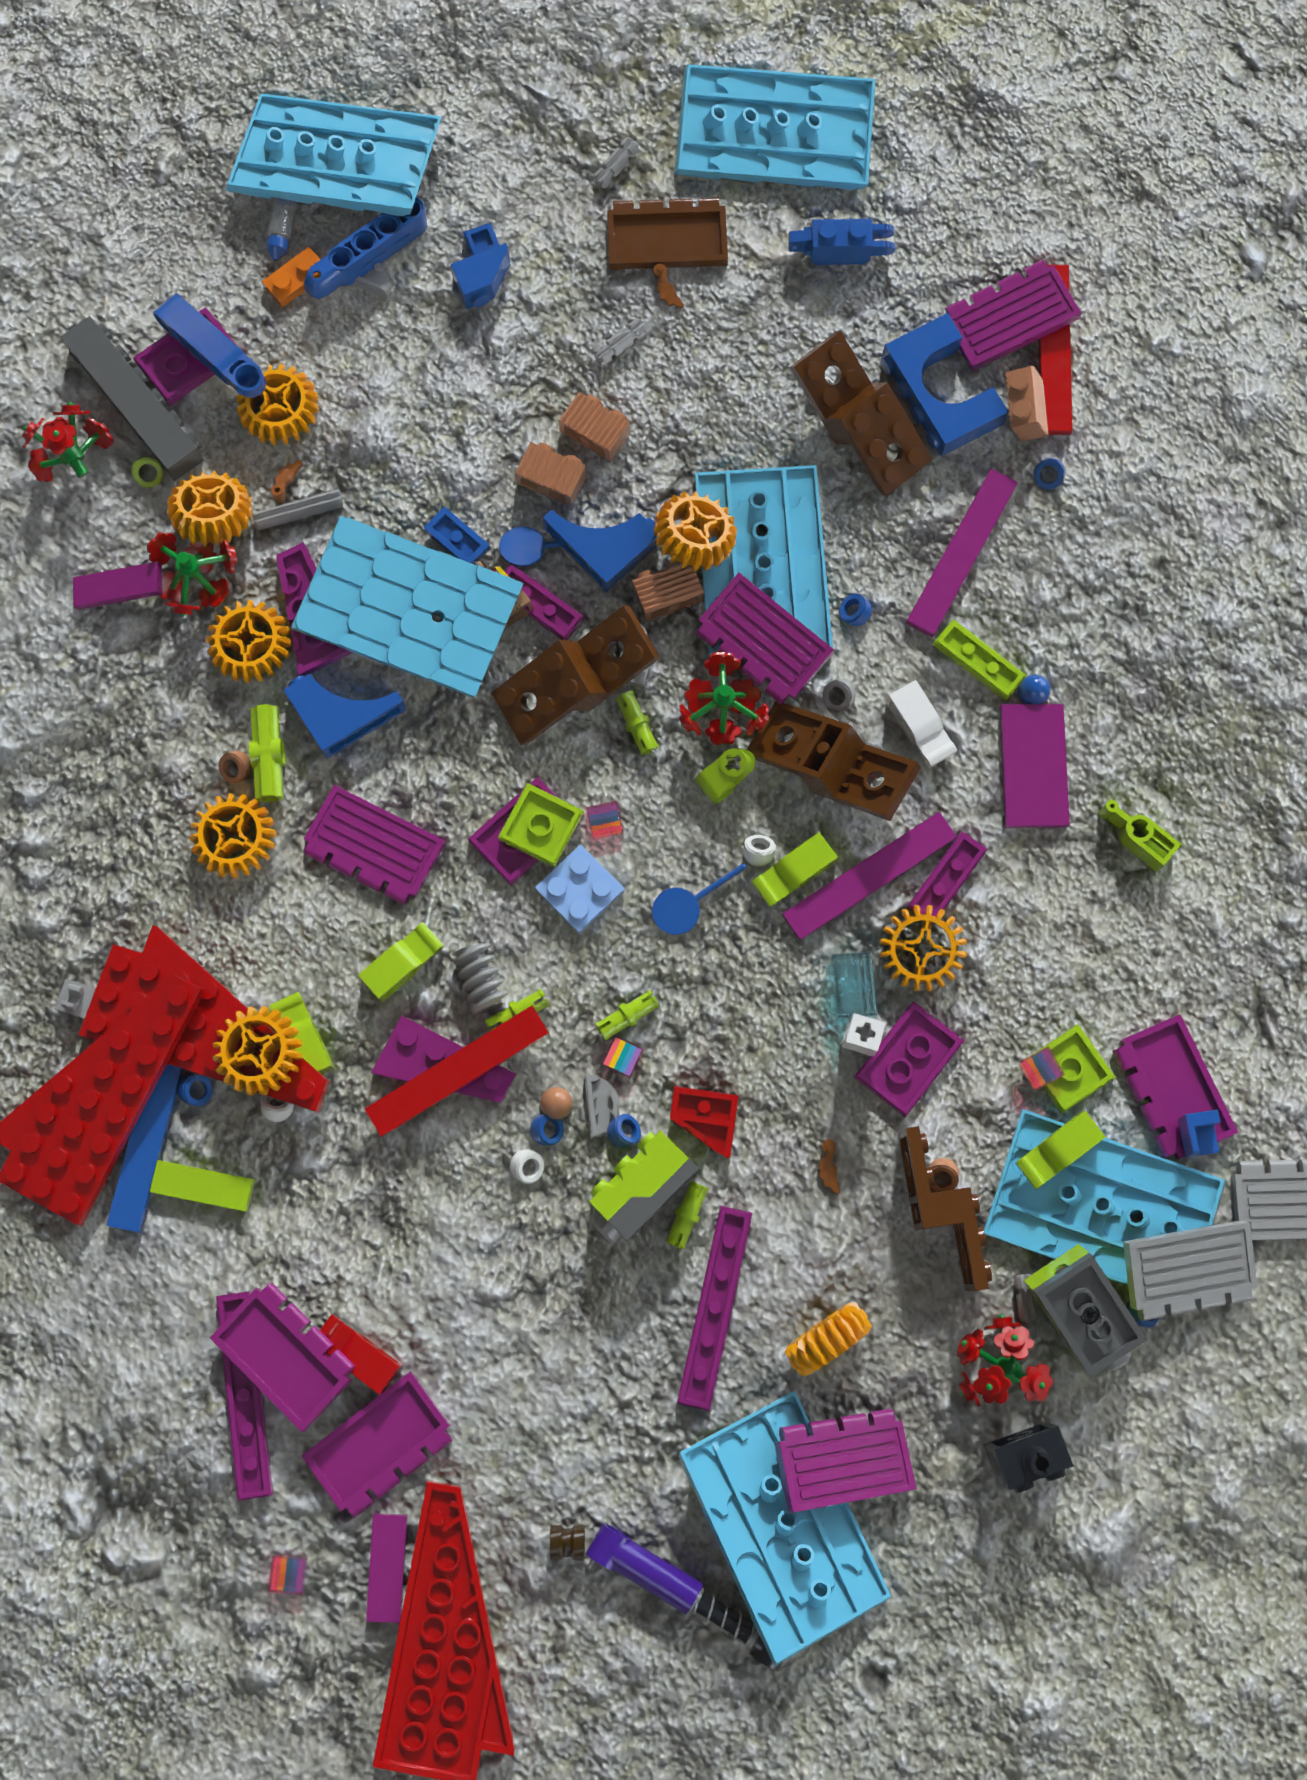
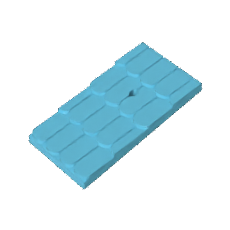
[674,64,876,190]
[226,93,442,216]
[694,465,833,656]
[290,516,523,698]
[984,1109,1226,1286]
[679,1391,891,1666]

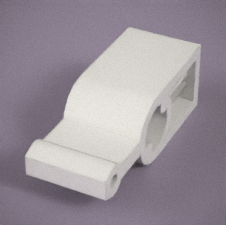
[886,680,957,768]
[840,1013,886,1056]

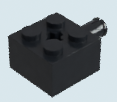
[983,1422,1074,1493]

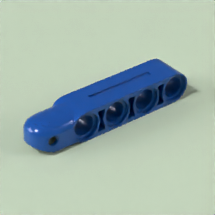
[304,197,427,299]
[153,293,266,398]

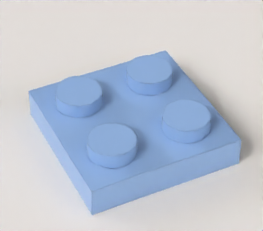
[535,844,625,934]

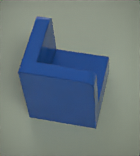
[1178,1110,1221,1158]

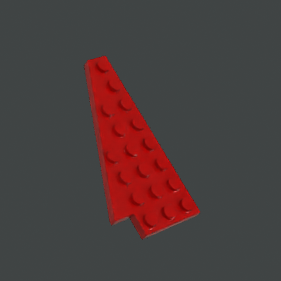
[78,925,330,1113]
[0,975,205,1226]
[372,1480,515,1780]

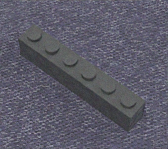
[60,316,204,482]

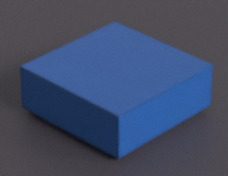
[463,222,500,256]

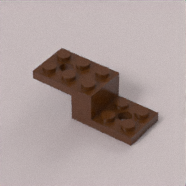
[789,331,933,496]
[491,605,660,745]
[747,701,921,821]
[898,1126,992,1291]

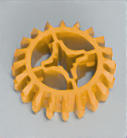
[236,363,319,446]
[167,470,252,547]
[653,491,737,572]
[206,599,292,684]
[189,793,277,879]
[880,905,967,991]
[212,1006,303,1096]
[785,1303,872,1376]

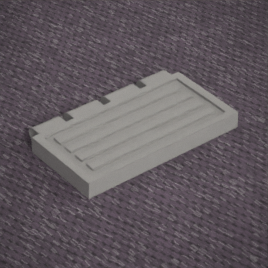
[1231,1159,1307,1240]
[1123,1220,1258,1321]

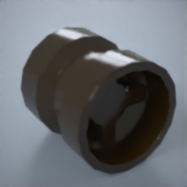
[550,1525,585,1561]

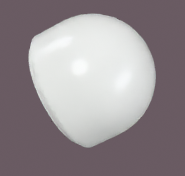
[743,835,776,867]
[260,1095,293,1122]
[510,1149,544,1184]

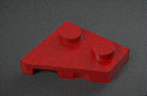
[670,1086,739,1159]

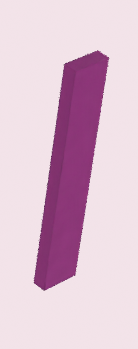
[906,469,1018,638]
[782,812,957,941]
[677,1205,752,1411]
[216,1291,274,1501]

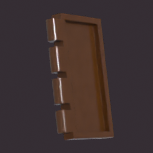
[607,197,728,270]

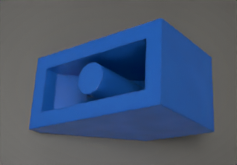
[450,243,510,309]

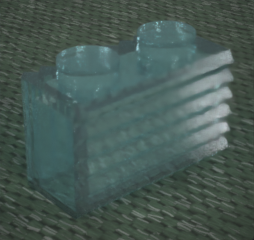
[825,952,877,1022]

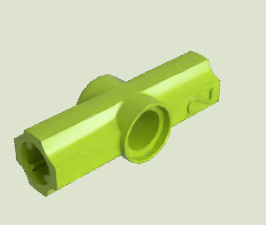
[249,704,286,803]

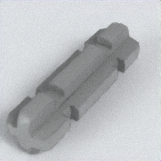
[594,137,638,189]
[594,319,646,365]
[1014,1274,1041,1340]

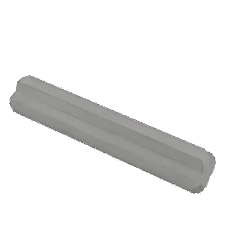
[253,490,343,530]

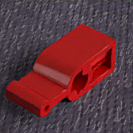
[320,1314,403,1394]

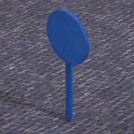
[499,527,561,567]
[652,864,747,935]

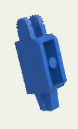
[788,218,895,265]

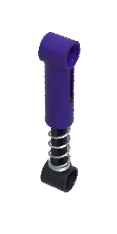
[586,1522,783,1672]

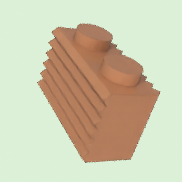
[1005,366,1048,442]
[559,392,630,462]
[514,442,586,507]
[632,560,704,622]

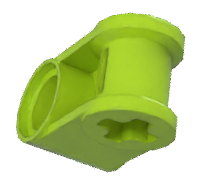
[694,748,756,805]

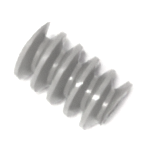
[452,943,509,1015]

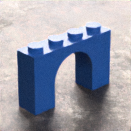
[881,313,1009,457]

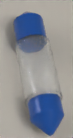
[266,197,298,261]

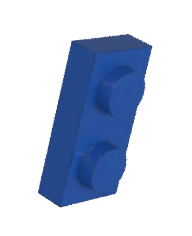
[424,506,490,564]

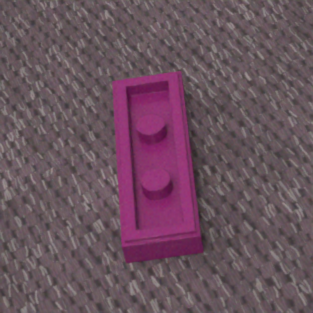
[73,562,163,610]
[504,564,584,640]
[906,831,988,926]
[366,1513,408,1623]

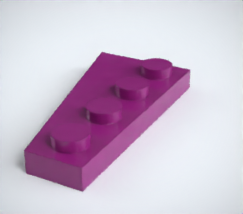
[276,542,353,677]
[371,1016,516,1104]

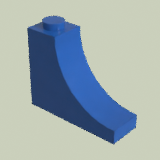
[543,510,658,592]
[283,674,407,759]

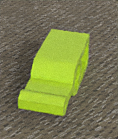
[1098,799,1182,872]
[751,832,838,908]
[358,922,445,1003]
[269,991,335,1074]
[1015,1111,1106,1190]

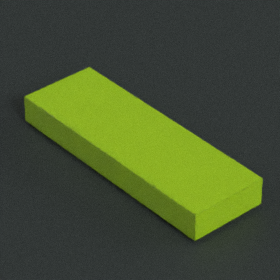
[933,619,1027,701]
[150,1160,255,1212]

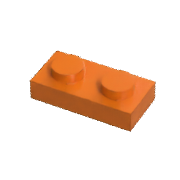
[262,246,321,308]

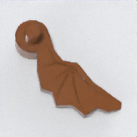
[654,264,684,308]
[271,460,303,504]
[818,1139,840,1194]

